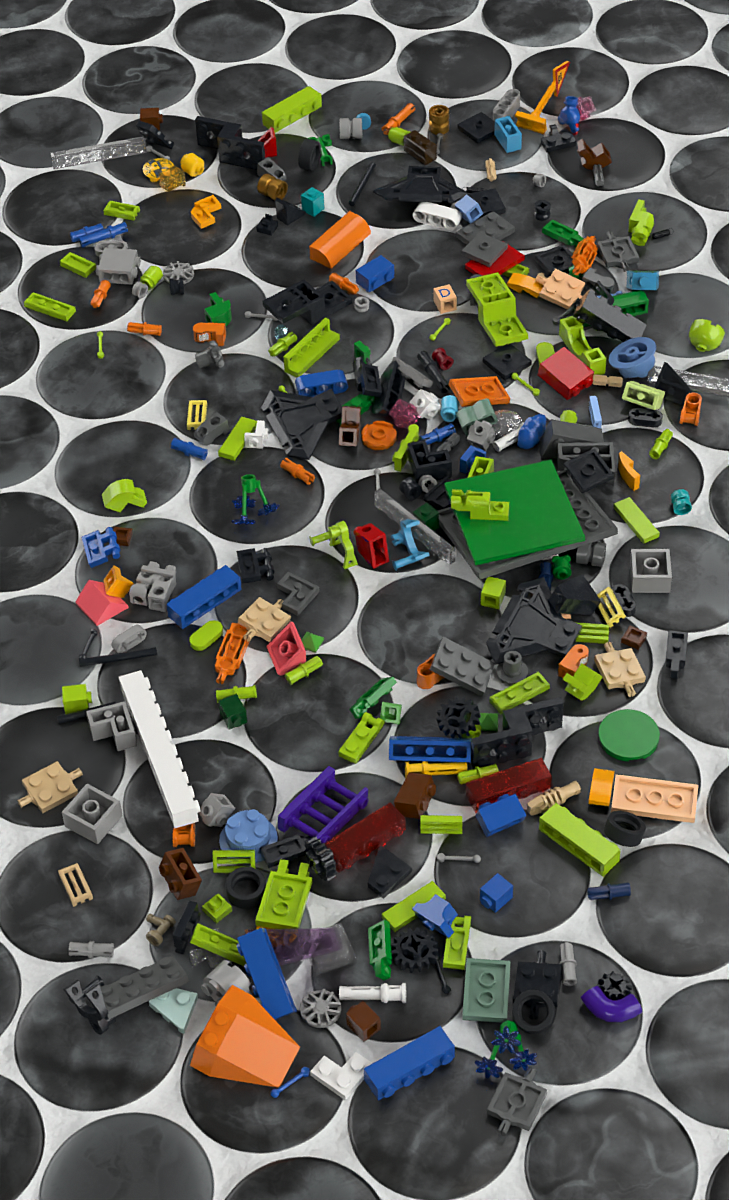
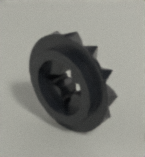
[597,971,633,1000]

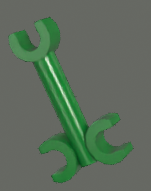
[308,134,333,166]

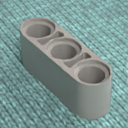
[493,89,520,121]

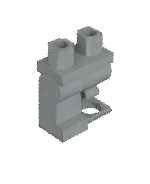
[129,561,176,612]

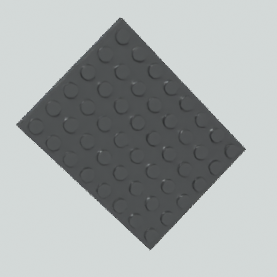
[438,470,618,580]

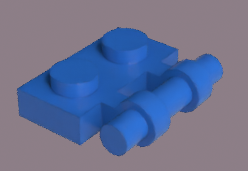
[81,527,120,568]

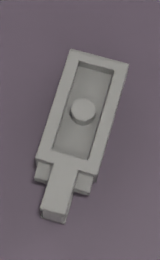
[389,357,433,388]

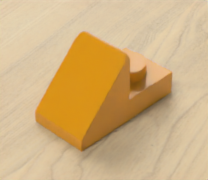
[103,566,134,598]

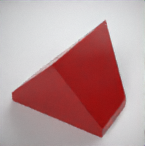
[258,127,277,158]

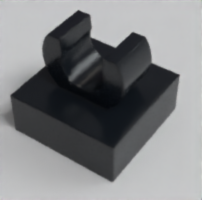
[256,214,278,236]

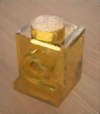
[159,165,186,192]

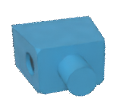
[626,271,659,290]

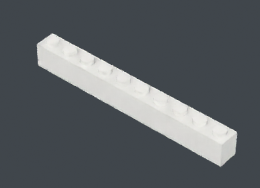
[119,670,201,828]

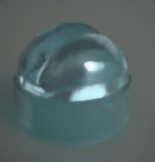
[274,324,288,339]

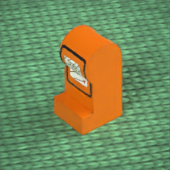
[193,323,226,346]
[558,644,589,678]

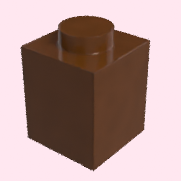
[140,108,163,130]
[346,1001,381,1042]

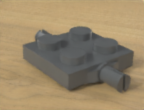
[597,231,639,272]
[487,1066,547,1136]

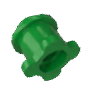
[552,555,572,580]

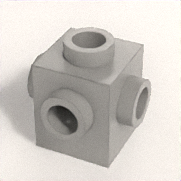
[467,420,495,451]
[198,793,235,827]

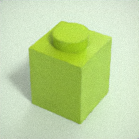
[481,577,506,609]
[62,684,92,714]

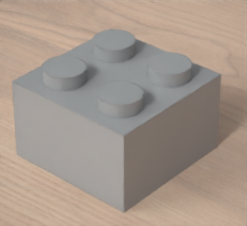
[630,549,672,593]
[62,784,123,844]

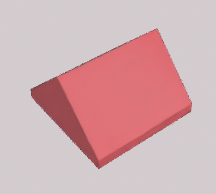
[75,580,128,626]
[266,622,306,676]

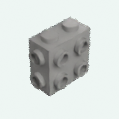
[96,248,141,284]

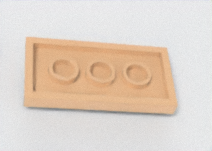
[611,775,698,823]

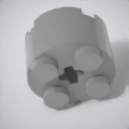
[201,960,253,1006]

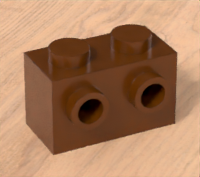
[394,772,436,819]
[159,848,202,900]

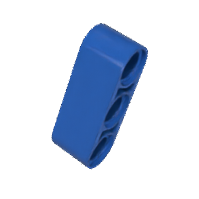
[295,370,348,397]

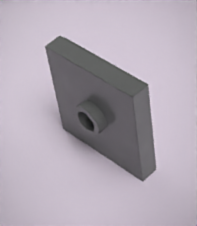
[461,232,508,267]

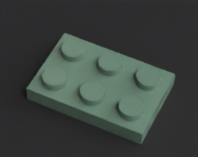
[462,958,510,1023]

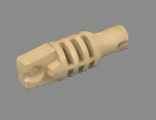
[527,781,581,816]

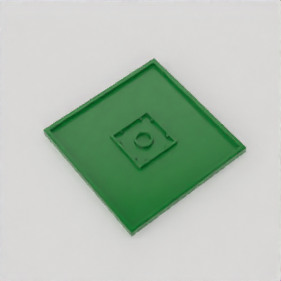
[444,460,585,565]

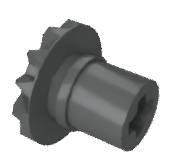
[195,340,224,369]
[497,651,528,685]

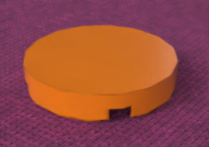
[361,421,397,450]

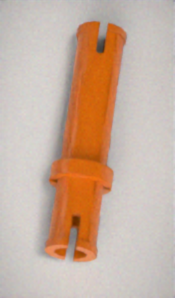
[382,103,415,135]

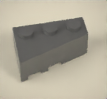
[539,419,604,459]
[557,442,615,485]

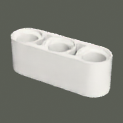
[413,202,462,231]

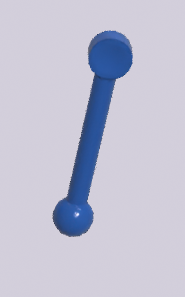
[270,1067,310,1098]

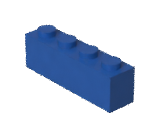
[166,565,242,629]
[389,736,471,762]
[236,928,297,1020]
[364,1026,455,1100]

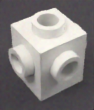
[410,389,442,420]

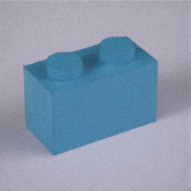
[494,116,522,153]

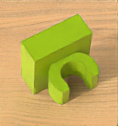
[202,894,233,924]

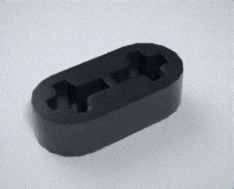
[628,408,663,427]
[612,584,636,617]

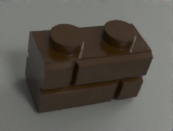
[404,130,437,165]

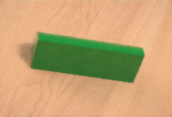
[574,290,649,327]

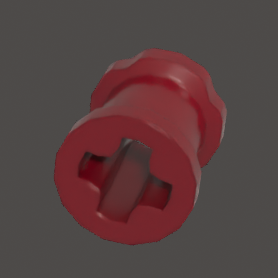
[431,348,454,370]

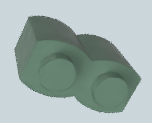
[456,399,498,436]

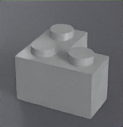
[86,701,137,751]

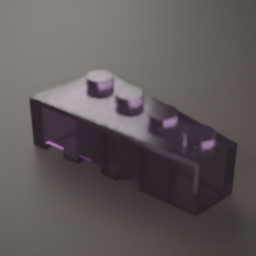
[245,928,343,967]

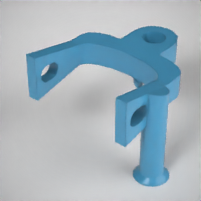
[390,519,430,571]

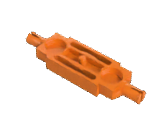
[571,236,598,275]
[214,623,250,684]

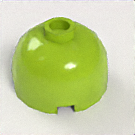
[689,319,725,352]

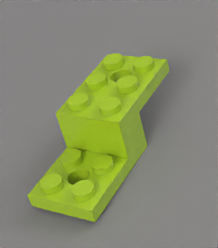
[466,272,528,347]

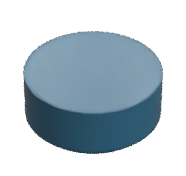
[356,113,371,130]

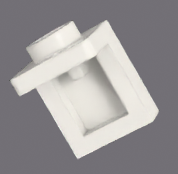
[244,420,268,449]

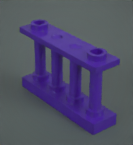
[278,766,369,846]

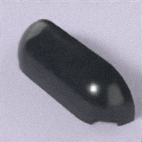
[372,361,405,416]

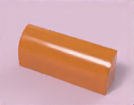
[309,211,371,269]

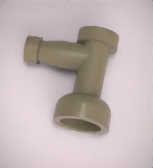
[146,914,176,947]

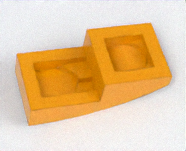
[506,273,544,298]
[618,451,640,491]
[588,768,615,807]

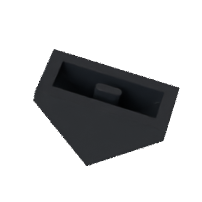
[275,198,306,226]

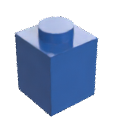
[480,873,513,913]

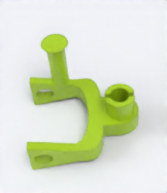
[309,521,358,569]

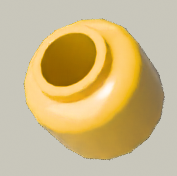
[180,153,204,177]

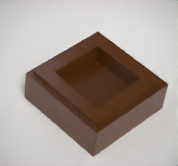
[113,527,133,546]
[621,626,648,650]

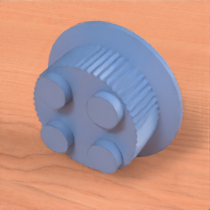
[609,337,656,378]
[219,809,278,865]

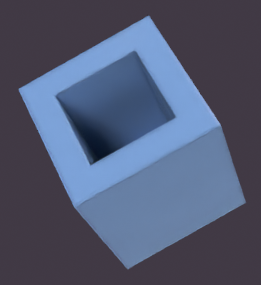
[455,194,483,224]

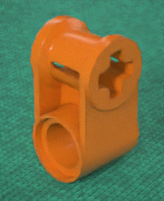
[680,392,702,427]
[417,654,445,689]
[173,823,195,847]

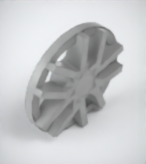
[163,261,194,284]
[300,989,341,1028]

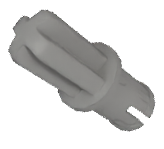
[559,942,577,986]

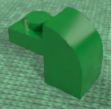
[204,292,232,326]

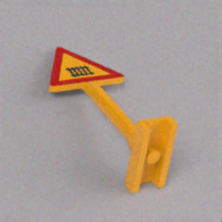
[515,61,570,134]

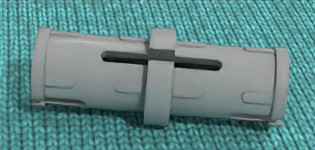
[69,941,114,958]

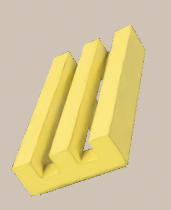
[187,400,207,430]
[597,587,626,628]

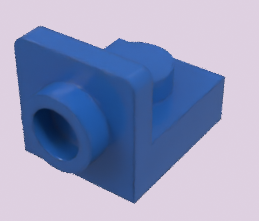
[460,445,487,474]

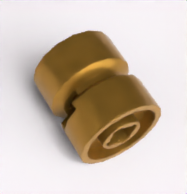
[429,105,449,135]
[257,174,288,200]

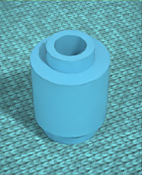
[440,395,459,422]

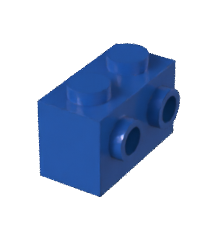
[355,255,394,292]
[475,794,527,837]

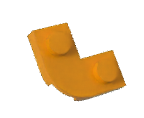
[191,195,221,229]

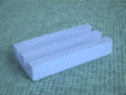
[589,396,602,428]

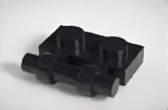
[236,548,275,584]

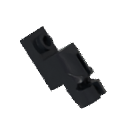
[352,356,382,397]

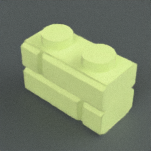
[622,381,665,410]

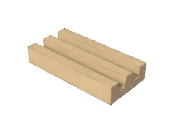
[58,863,93,907]

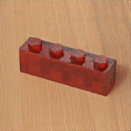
[466,758,552,814]
[325,802,406,873]

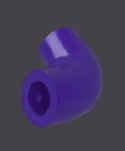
[581,986,642,1023]

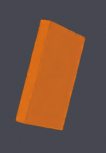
[449,376,510,407]

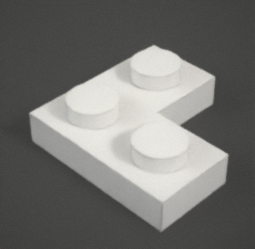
[310,1052,373,1100]

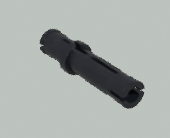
[417,351,450,393]

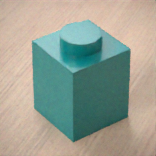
[301,187,325,217]

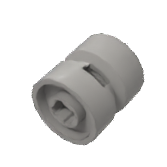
[340,118,362,139]

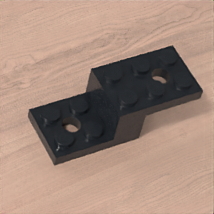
[195,116,266,170]
[262,280,352,325]
[471,697,564,769]

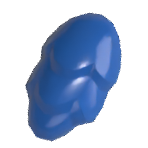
[517,414,547,449]

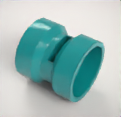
[670,489,692,515]

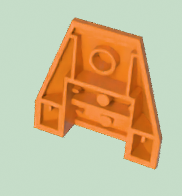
[190,985,300,1088]

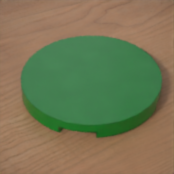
[598,709,660,762]

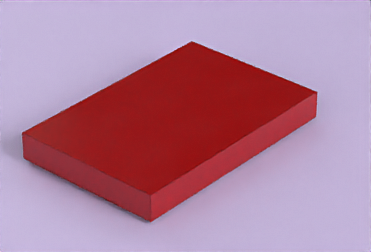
[465,241,525,276]

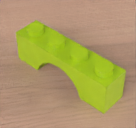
[559,316,606,375]

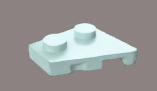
[149,988,198,1034]

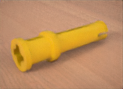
[405,761,467,778]

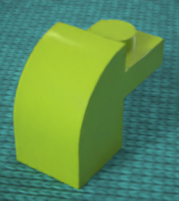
[102,479,147,512]
[563,663,603,700]

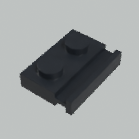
[424,475,456,510]
[173,900,201,954]

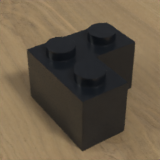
[407,440,452,484]

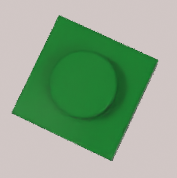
[354,341,371,364]

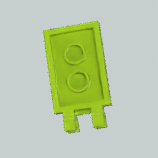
[255,859,312,933]

